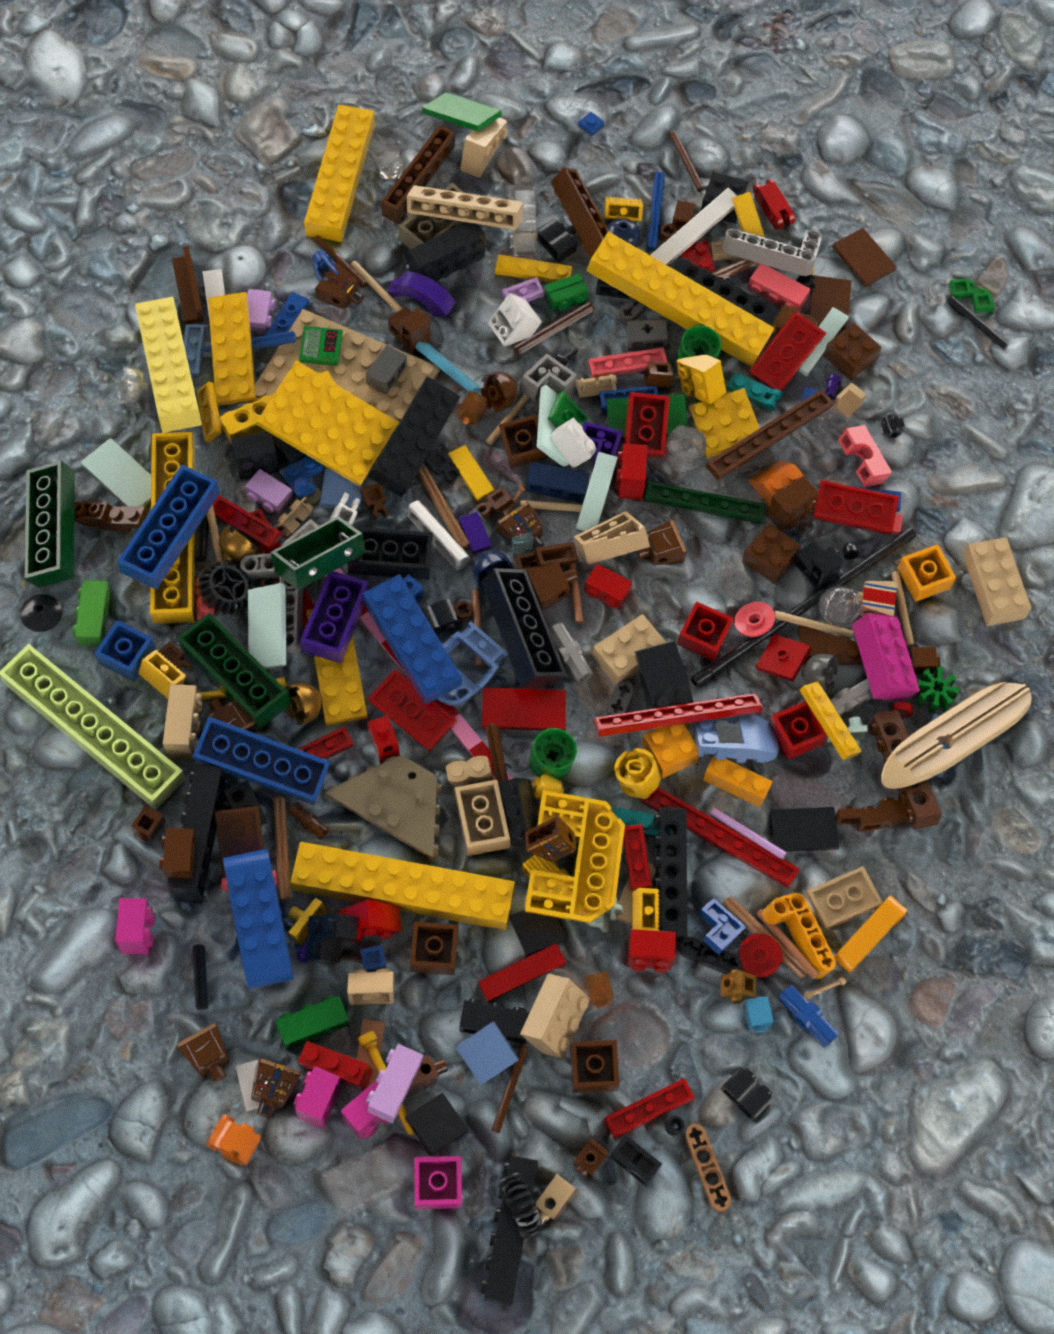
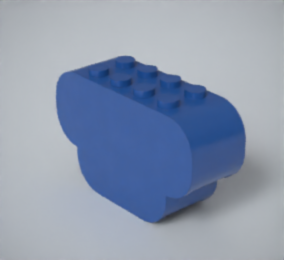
[223,849,294,989]

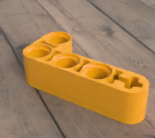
[762,893,836,979]
[834,895,908,973]

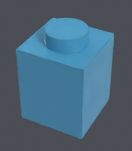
[743,996,773,1033]

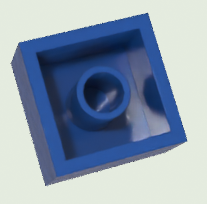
[94,620,156,682]

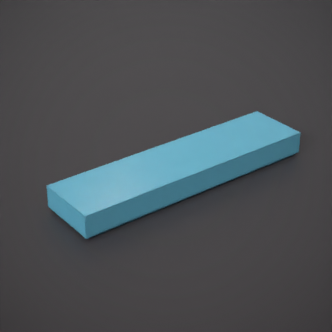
[415,341,482,394]

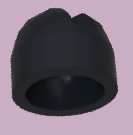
[842,542,859,560]
[665,1116,685,1136]

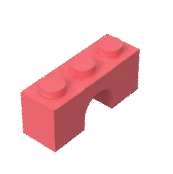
[838,425,892,488]

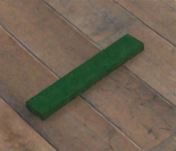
[644,481,766,524]

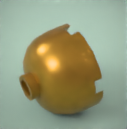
[219,525,260,563]
[285,682,322,725]

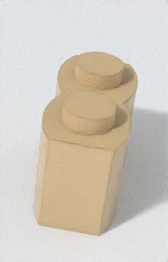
[446,756,494,787]

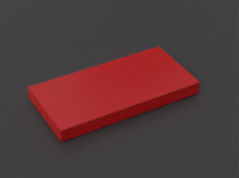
[748,311,826,392]
[812,480,899,535]
[367,669,458,752]
[482,688,566,731]

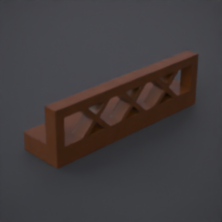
[172,246,204,325]

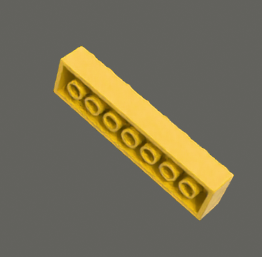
[304,104,375,242]

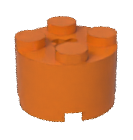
[206,1114,261,1166]

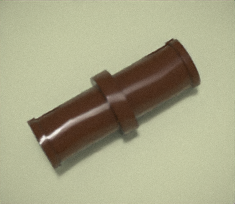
[288,803,329,840]

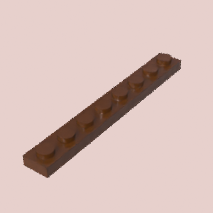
[705,389,834,481]

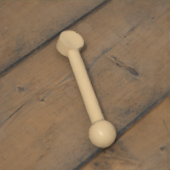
[804,977,846,1000]

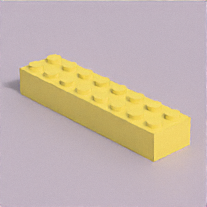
[135,297,202,433]

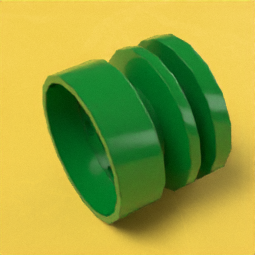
[676,325,722,360]
[529,728,577,780]

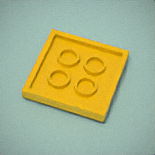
[689,388,760,459]

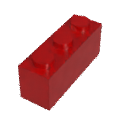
[298,1041,373,1091]

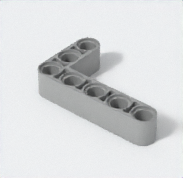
[722,229,822,276]
[240,554,303,654]

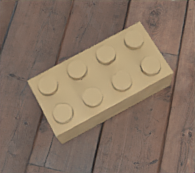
[963,537,1031,626]

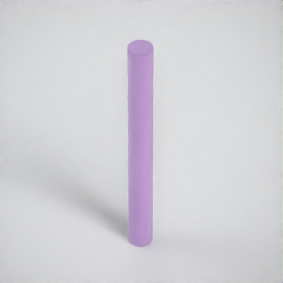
[710,808,787,860]

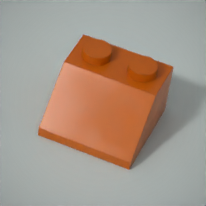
[748,460,805,506]

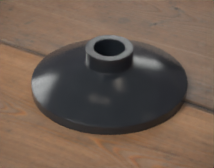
[20,594,62,632]

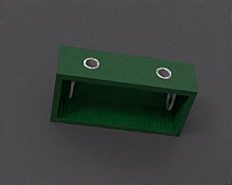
[271,516,366,590]

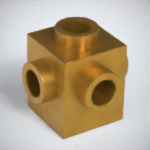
[720,970,756,1004]

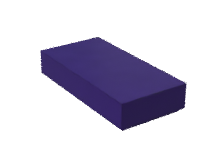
[459,512,492,554]

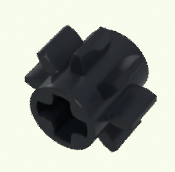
[879,414,905,439]

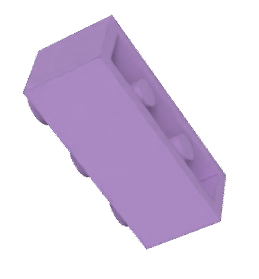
[366,1044,423,1124]

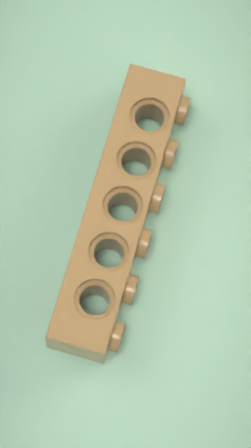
[407,185,523,230]

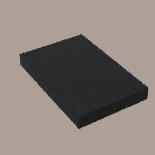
[770,807,839,852]

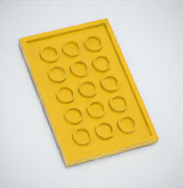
[256,360,399,487]

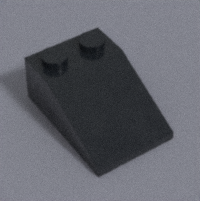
[634,641,694,709]

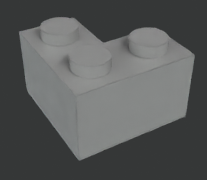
[520,354,577,401]

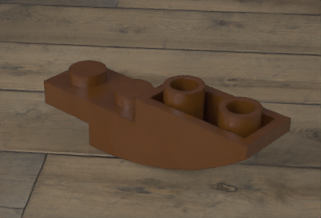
[74,502,149,532]
[835,797,920,832]

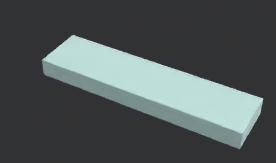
[799,307,849,376]
[576,452,618,531]

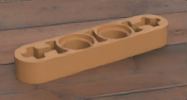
[684,1124,731,1213]

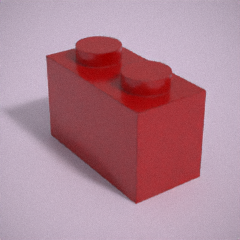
[584,563,633,610]

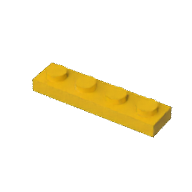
[495,254,572,283]
[799,682,862,760]

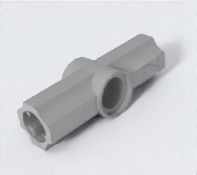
[549,623,593,683]
[830,678,873,716]

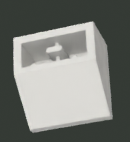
[488,293,542,346]

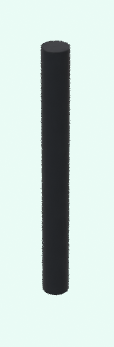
[948,296,1009,350]

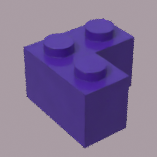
[582,421,623,471]

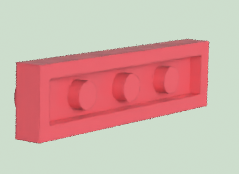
[588,347,668,378]

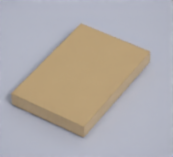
[805,866,883,931]

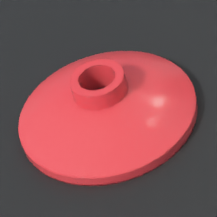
[735,602,775,637]

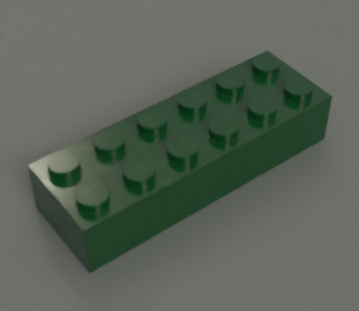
[24,460,75,588]
[177,612,292,729]

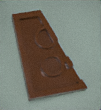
[798,625,863,665]

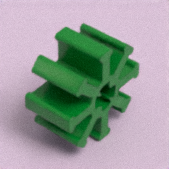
[916,667,959,714]

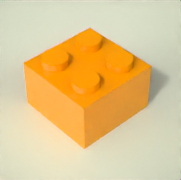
[897,544,956,602]
[641,724,700,779]

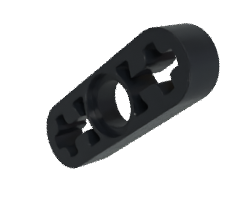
[679,937,741,974]

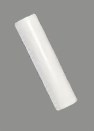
[407,501,470,571]

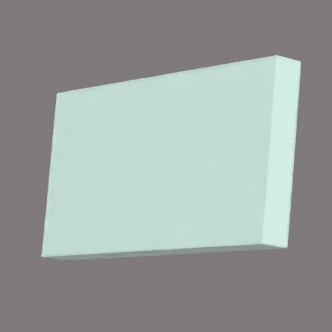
[537,385,569,467]
[80,438,151,507]
[248,583,286,669]

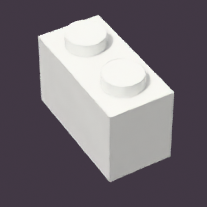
[550,418,597,468]

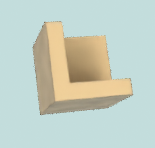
[833,383,866,418]

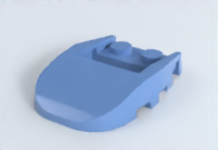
[437,622,508,706]
[692,714,779,763]

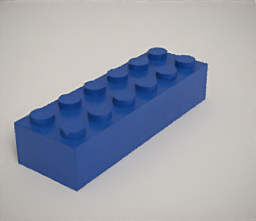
[117,465,220,590]
[363,574,462,705]
[193,717,330,805]

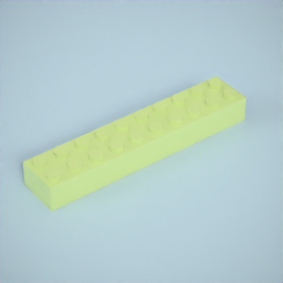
[0,644,186,810]

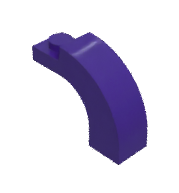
[387,271,456,317]

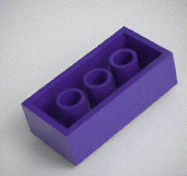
[300,571,369,664]

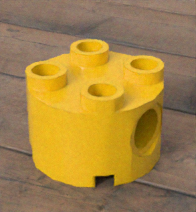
[614,748,661,799]

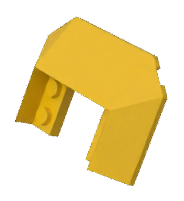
[525,790,625,923]

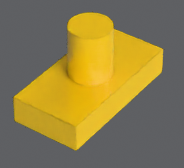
[288,898,328,946]

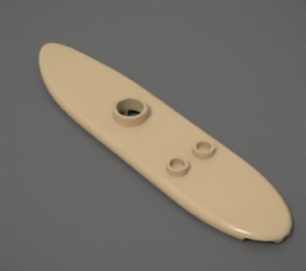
[881,682,1032,789]

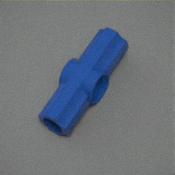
[777,985,839,1048]

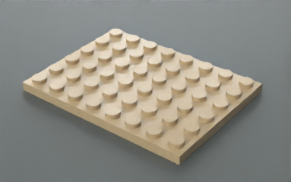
[249,309,440,458]

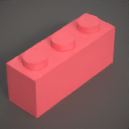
[748,264,810,314]

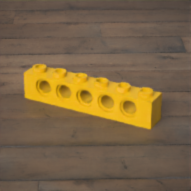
[220,370,336,445]

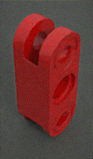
[752,178,795,230]

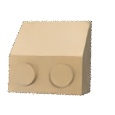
[347,969,394,1005]

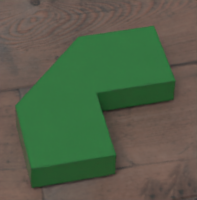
[948,278,995,313]

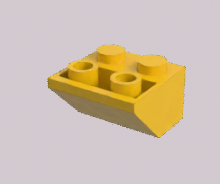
[677,355,726,404]

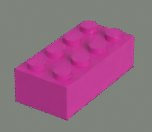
[852,613,920,702]

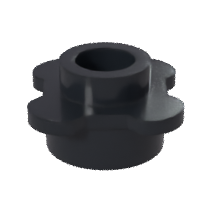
[796,274,816,291]

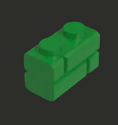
[544,273,588,312]

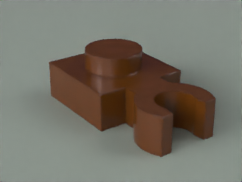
[360,483,389,520]
[476,486,514,519]
[158,642,192,671]

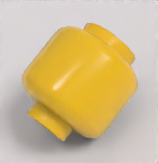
[531,773,564,801]

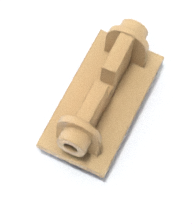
[576,374,617,398]
[276,497,313,537]

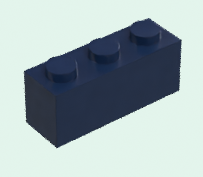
[526,462,590,503]

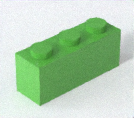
[73,580,111,646]

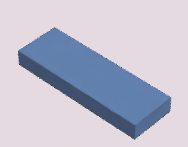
[183,324,206,378]

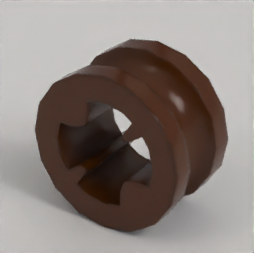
[660,223,677,242]
[454,601,472,622]

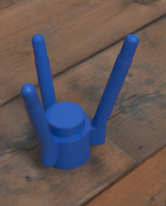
[312,250,338,282]

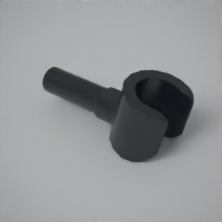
[555,348,578,366]

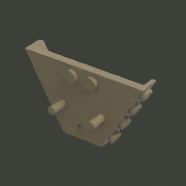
[324,755,441,864]

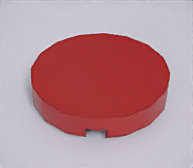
[738,933,782,978]

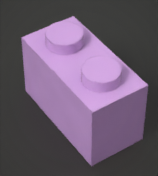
[247,289,275,334]
[245,469,293,516]

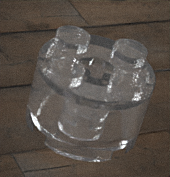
[664,425,706,473]

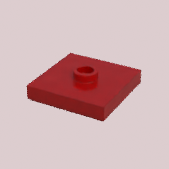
[755,634,812,682]

